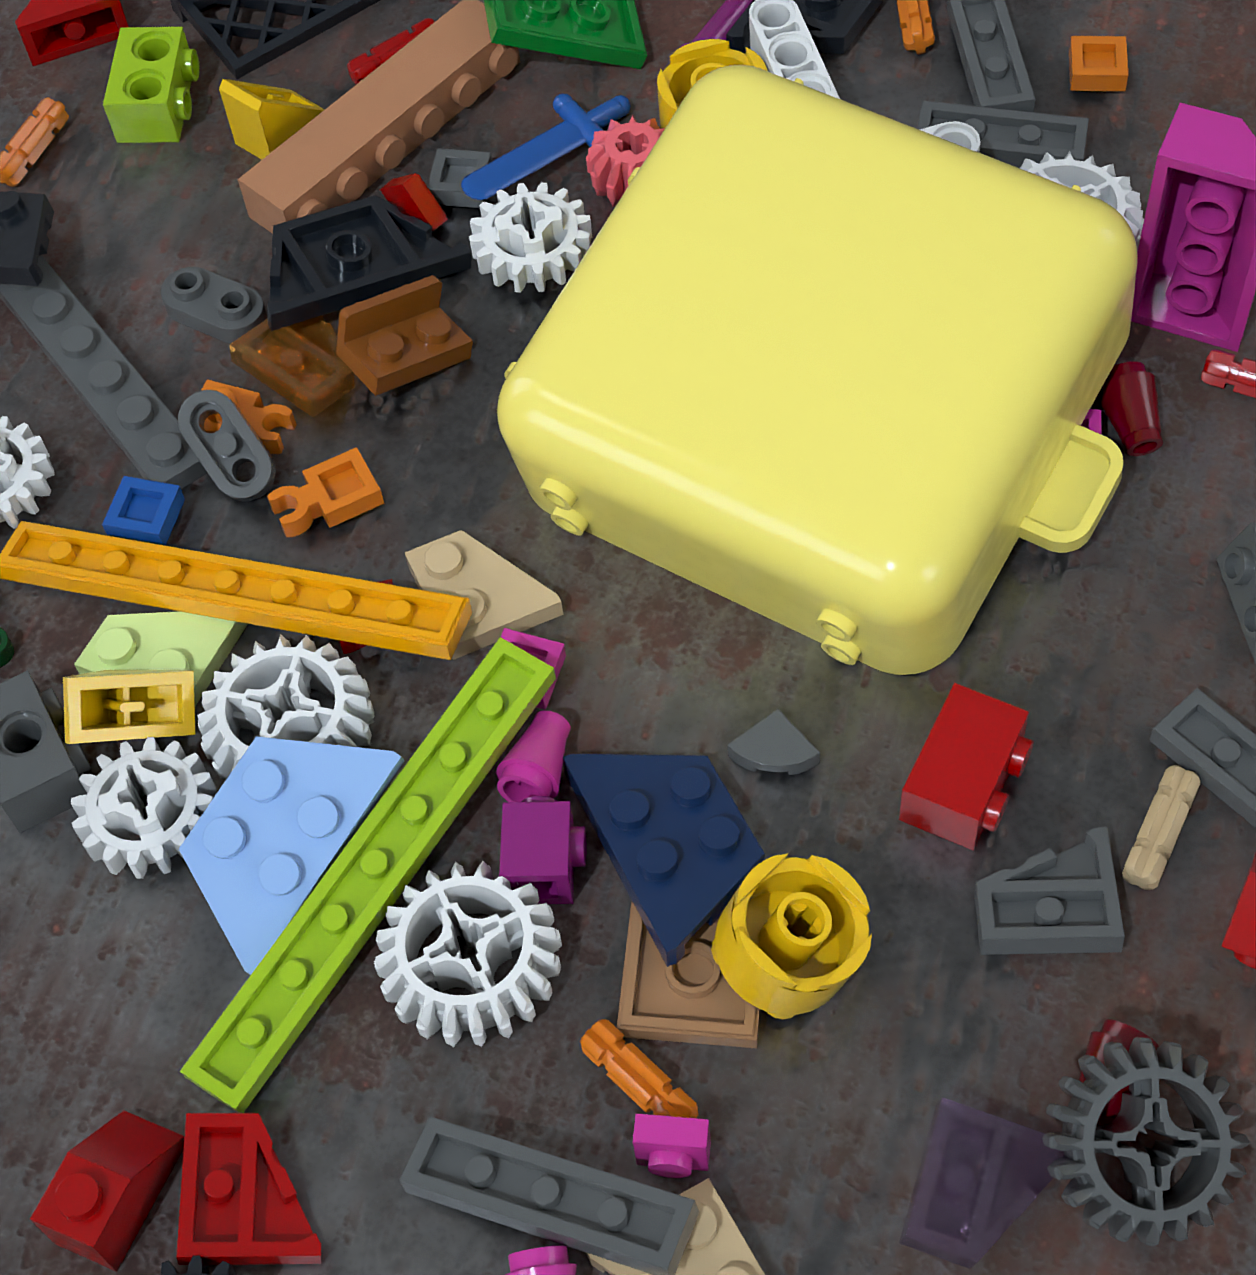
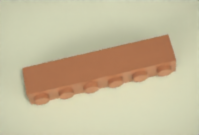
[238,0,520,234]

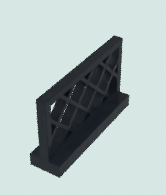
[170,0,380,80]

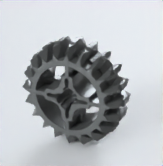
[1042,1037,1251,1246]

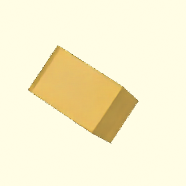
[219,79,325,160]
[63,670,195,744]

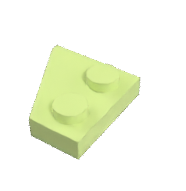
[74,611,248,706]

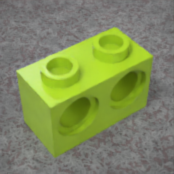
[103,27,199,143]

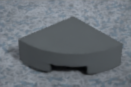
[727,709,820,775]

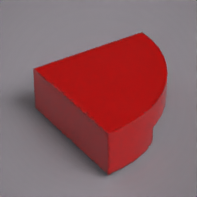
[379,173,448,231]

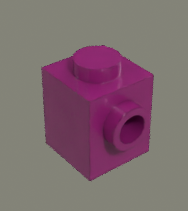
[499,796,587,904]

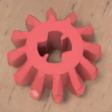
[586,115,665,207]

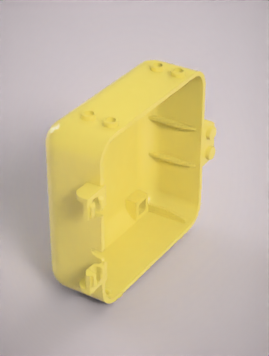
[497,65,1137,675]

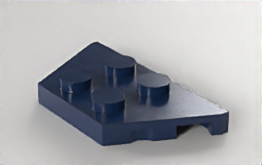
[563,754,765,967]

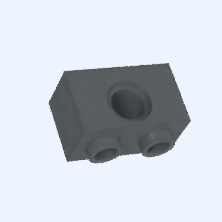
[0,670,92,833]

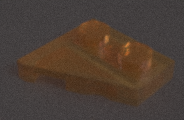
[229,316,355,418]

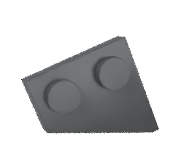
[974,827,1125,955]

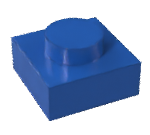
[102,476,185,546]

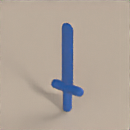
[461,94,631,200]

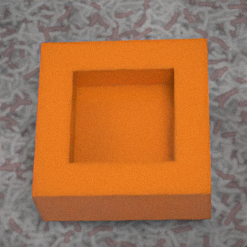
[1069,36,1128,91]

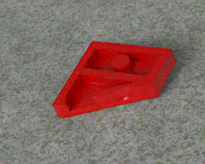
[176,1113,321,1265]

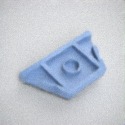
[179,736,405,975]

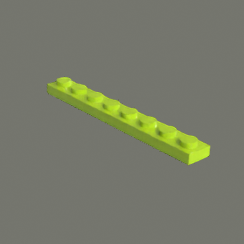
[180,637,556,1113]

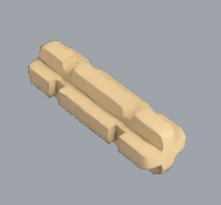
[1122,765,1201,890]

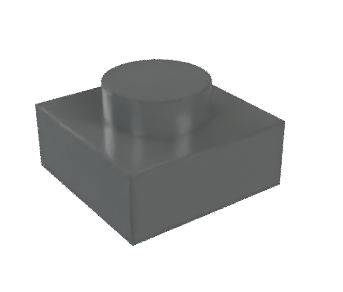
[427,148,492,208]

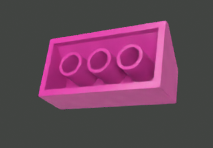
[1131,103,1256,352]

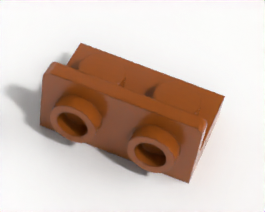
[336,275,473,396]

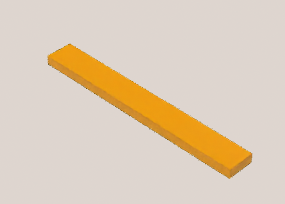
[0,521,472,660]

